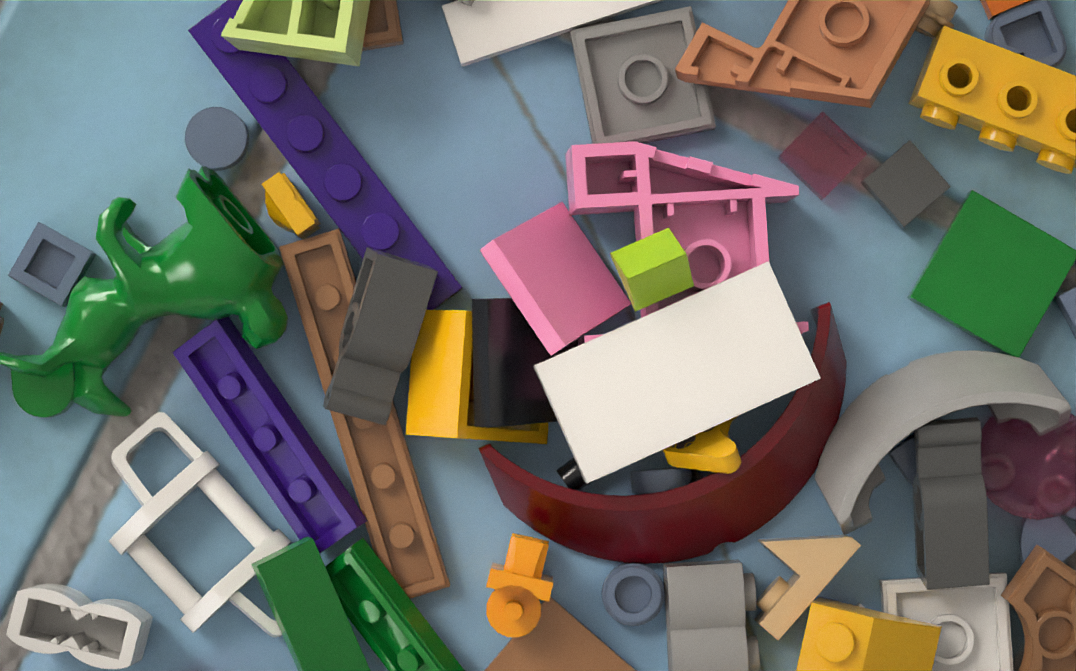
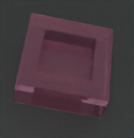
[778,111,867,201]

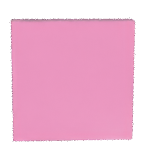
[480,202,631,356]

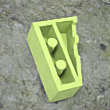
[221,0,370,67]

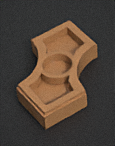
[1001,544,1076,671]

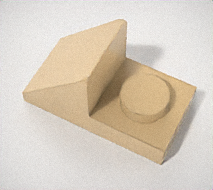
[754,535,861,641]

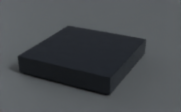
[472,298,578,427]

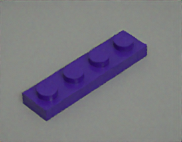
[172,316,368,553]

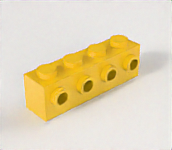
[908,26,1076,174]

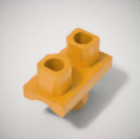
[486,533,553,637]

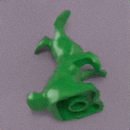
[0,166,289,417]

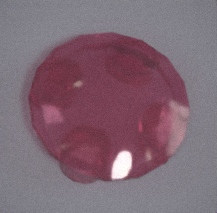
[981,413,1076,520]

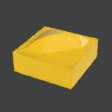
[261,172,321,240]

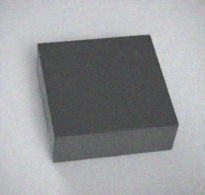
[861,140,951,229]

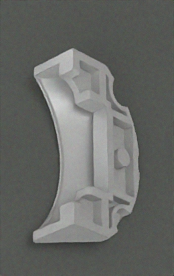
[815,350,1071,535]

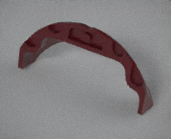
[478,302,847,564]

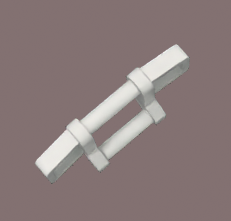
[109,412,291,638]

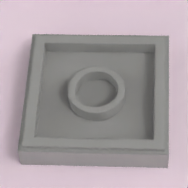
[570,6,716,144]

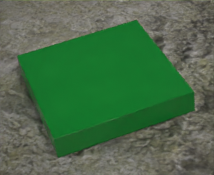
[907,190,1076,357]

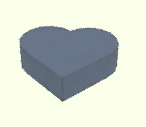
[984,0,1067,68]

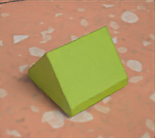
[610,228,694,312]

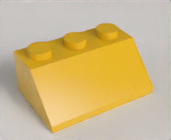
[796,597,942,671]

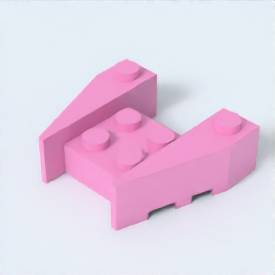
[565,141,809,346]

